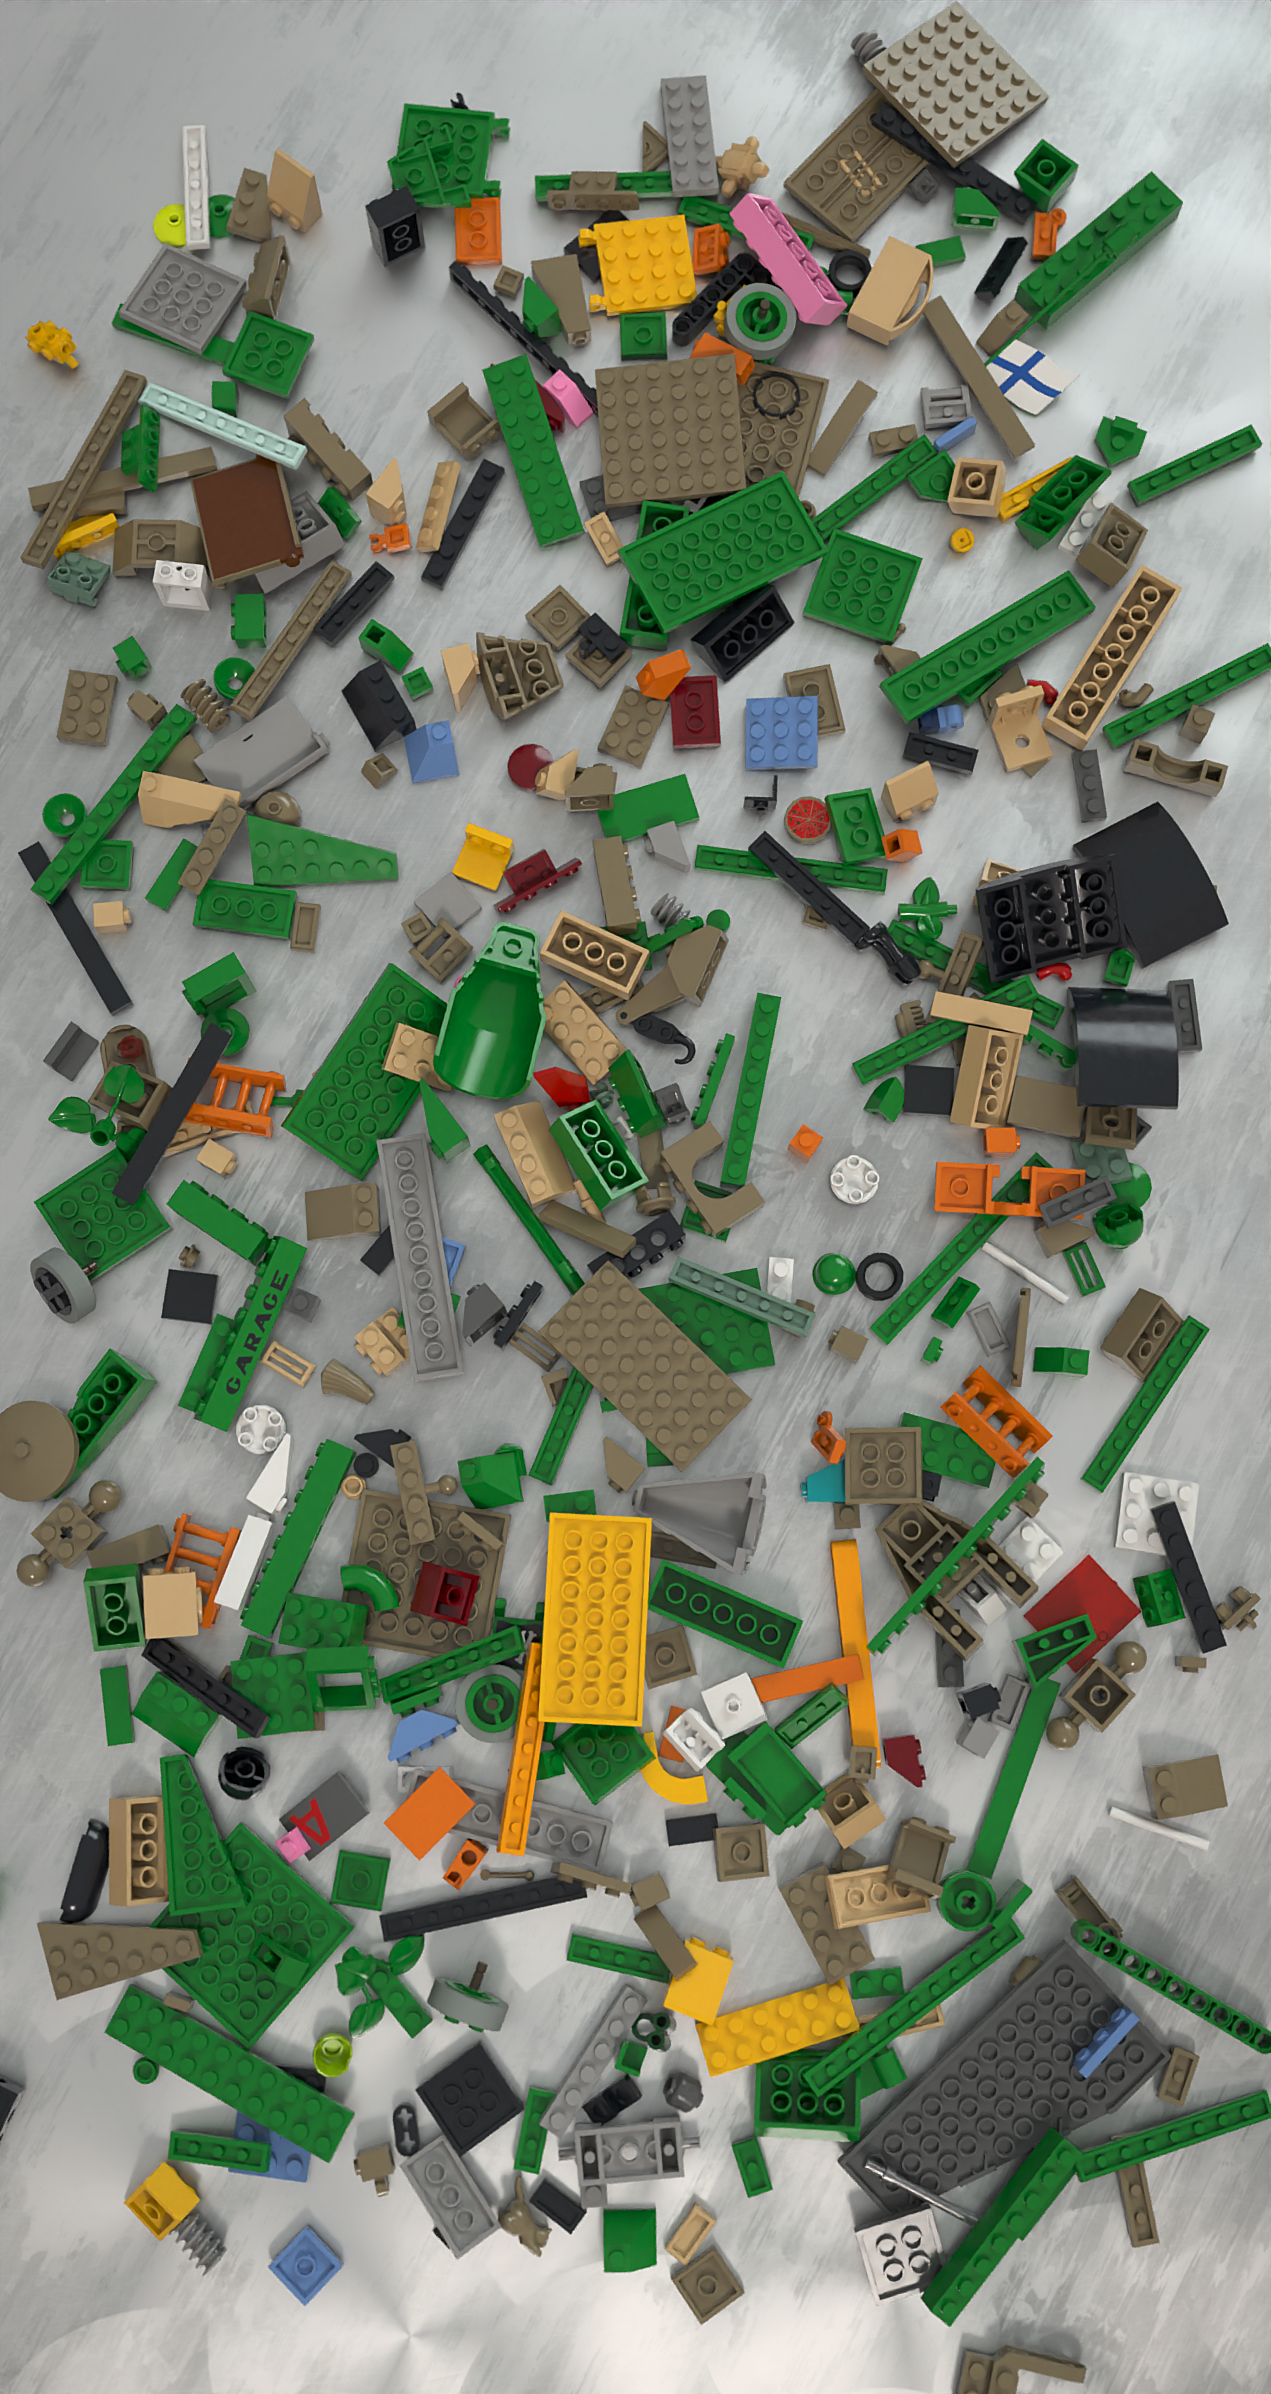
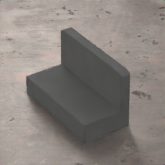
[43,1021,99,1081]

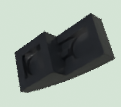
[582,2073,643,2126]

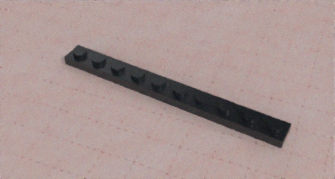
[449,261,599,419]

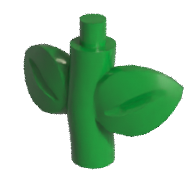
[898,877,957,939]

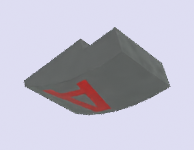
[279,1771,370,1861]

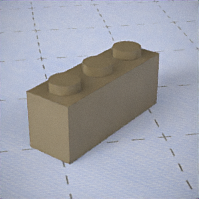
[87,1524,171,1571]

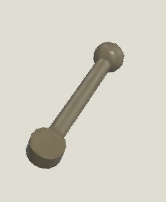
[874,623,906,664]
[480,1870,534,1881]

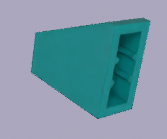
[801,1459,845,1503]

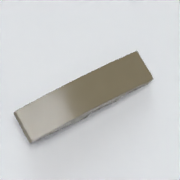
[807,380,878,476]

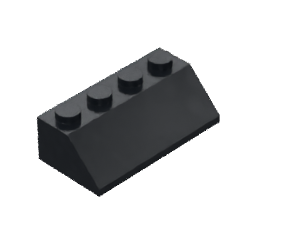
[690,583,795,682]

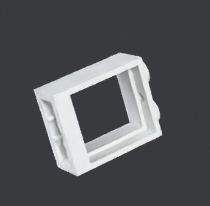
[153,560,213,611]

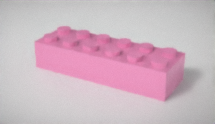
[729,193,847,326]

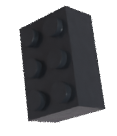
[365,186,425,267]

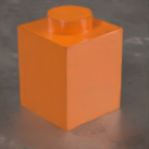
[881,829,923,862]
[787,1124,823,1163]
[982,1127,1020,1157]

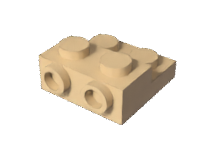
[354,1307,410,1377]

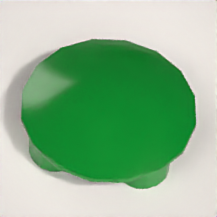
[1108,1162,1152,1208]

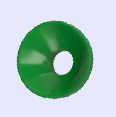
[213,657,255,700]
[42,793,87,837]

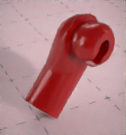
[1026,679,1059,704]
[1035,962,1072,981]

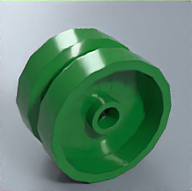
[936,1869,997,1932]

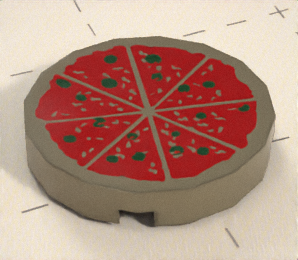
[784,796,831,844]

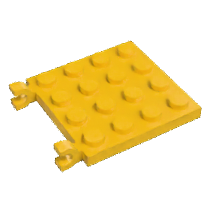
[578,215,697,316]

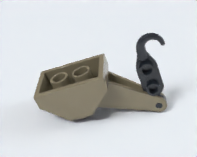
[615,925,729,1065]

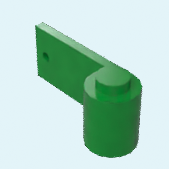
[861,2046,907,2100]

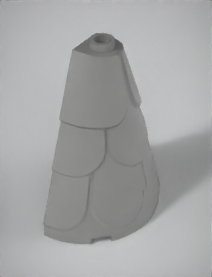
[632,1472,767,1575]

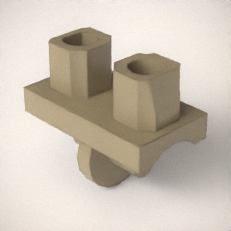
[1214,1586,1261,1632]

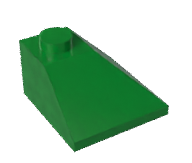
[522,276,561,338]
[458,1452,524,1510]
[603,2208,657,2273]

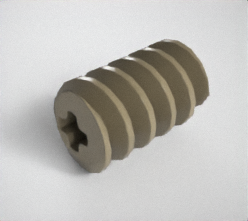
[180,679,230,733]

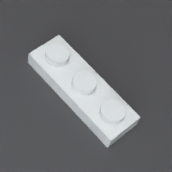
[1058,490,1114,558]

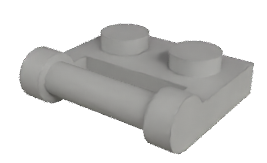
[921,384,972,428]

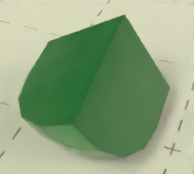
[863,1077,904,1123]

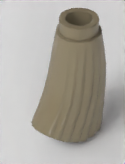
[321,1358,375,1405]

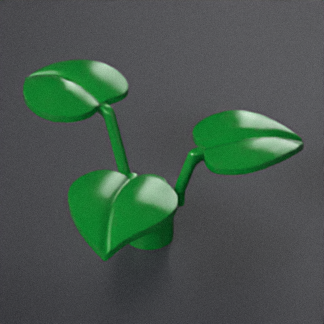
[48,1065,147,1162]
[335,1934,425,2038]

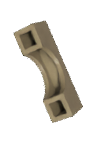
[1124,739,1228,797]

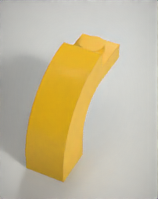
[640,1731,708,1804]

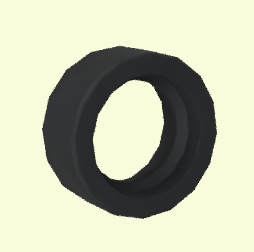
[828,250,872,299]
[856,1253,904,1301]

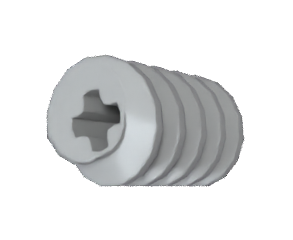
[851,31,887,65]
[650,893,691,928]
[169,2213,227,2276]

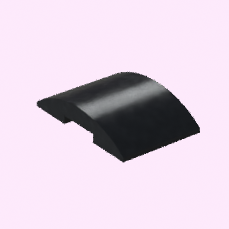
[1073,801,1229,969]
[975,854,1127,984]
[1068,987,1179,1110]

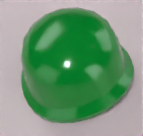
[812,1253,856,1295]

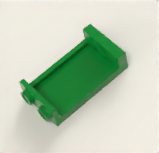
[727,1721,827,1828]

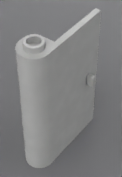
[194,696,330,810]

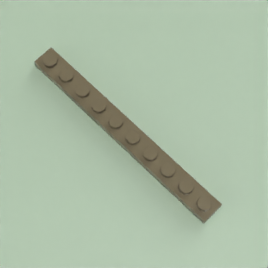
[20,370,147,570]

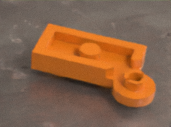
[1031,208,1067,260]
[811,1411,846,1464]

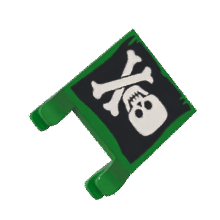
[492,1598,545,1671]

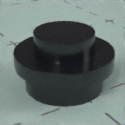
[354,1453,379,1478]

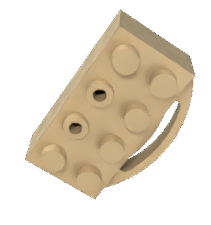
[846,236,933,346]

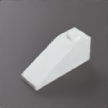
[246,1433,294,1515]

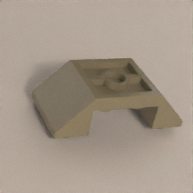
[112,519,208,576]

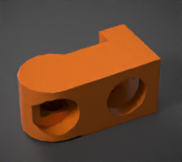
[443,1838,489,1890]

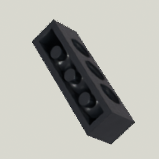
[587,1210,686,1279]

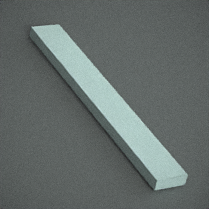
[138,382,308,470]

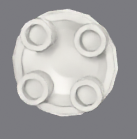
[830,1155,880,1204]
[236,1405,286,1454]

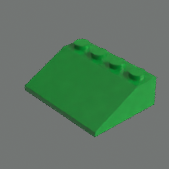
[754,2049,861,2142]

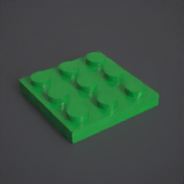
[222,311,315,399]
[230,1652,316,1739]
[551,1723,656,1806]

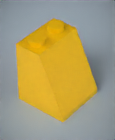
[662,1937,734,2026]

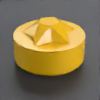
[949,528,974,553]

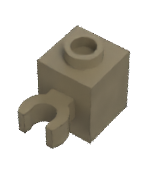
[353,2142,396,2197]

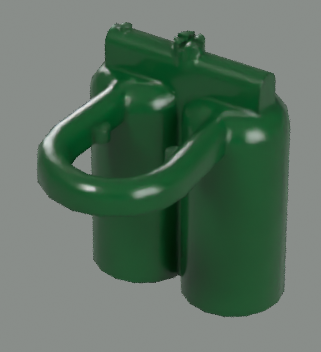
[631,2012,677,2053]

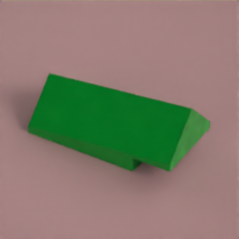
[1015,455,1112,550]

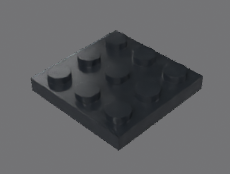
[415,2041,525,2157]

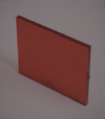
[1023,1555,1141,1673]

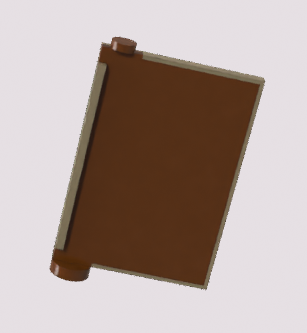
[190,453,305,587]

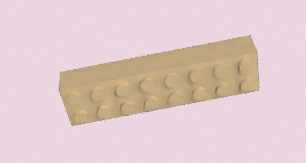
[1042,564,1182,751]

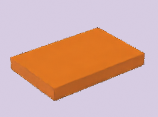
[454,197,502,266]
[384,1766,476,1861]

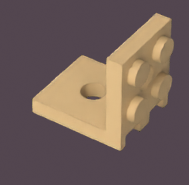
[988,685,1053,773]

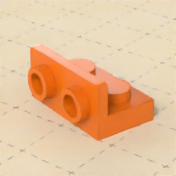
[692,224,730,276]

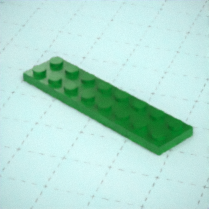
[482,354,585,548]

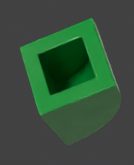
[212,381,239,418]

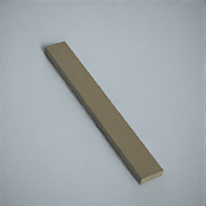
[923,295,1035,459]
[28,447,217,511]
[230,560,352,722]

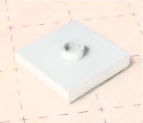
[700,1672,768,1740]

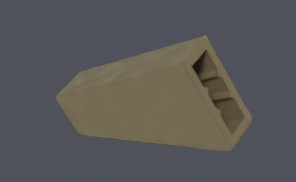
[531,254,591,345]

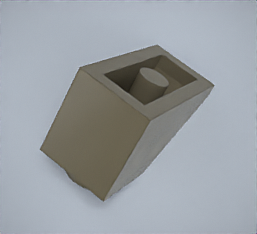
[976,300,1029,357]
[877,645,923,677]
[1034,1221,1095,1259]
[603,1436,645,1493]

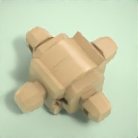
[715,136,769,197]

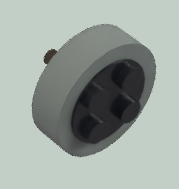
[30,1248,98,1324]

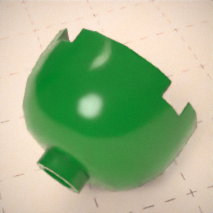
[1093,1204,1144,1249]

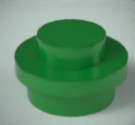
[133,2057,160,2084]

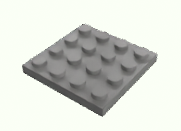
[119,243,247,355]

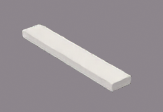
[182,124,211,250]

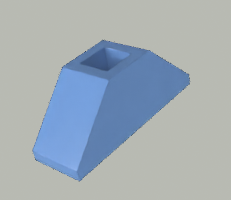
[388,1709,460,1764]

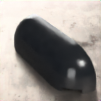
[60,1818,109,1923]

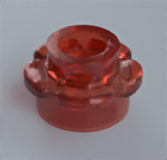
[119,1035,143,1059]

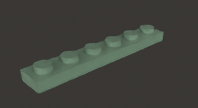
[668,1256,816,1338]

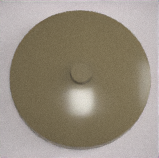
[0,1401,79,1502]

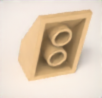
[267,149,323,234]

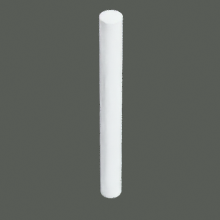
[981,1241,1069,1304]
[1108,1806,1210,1851]

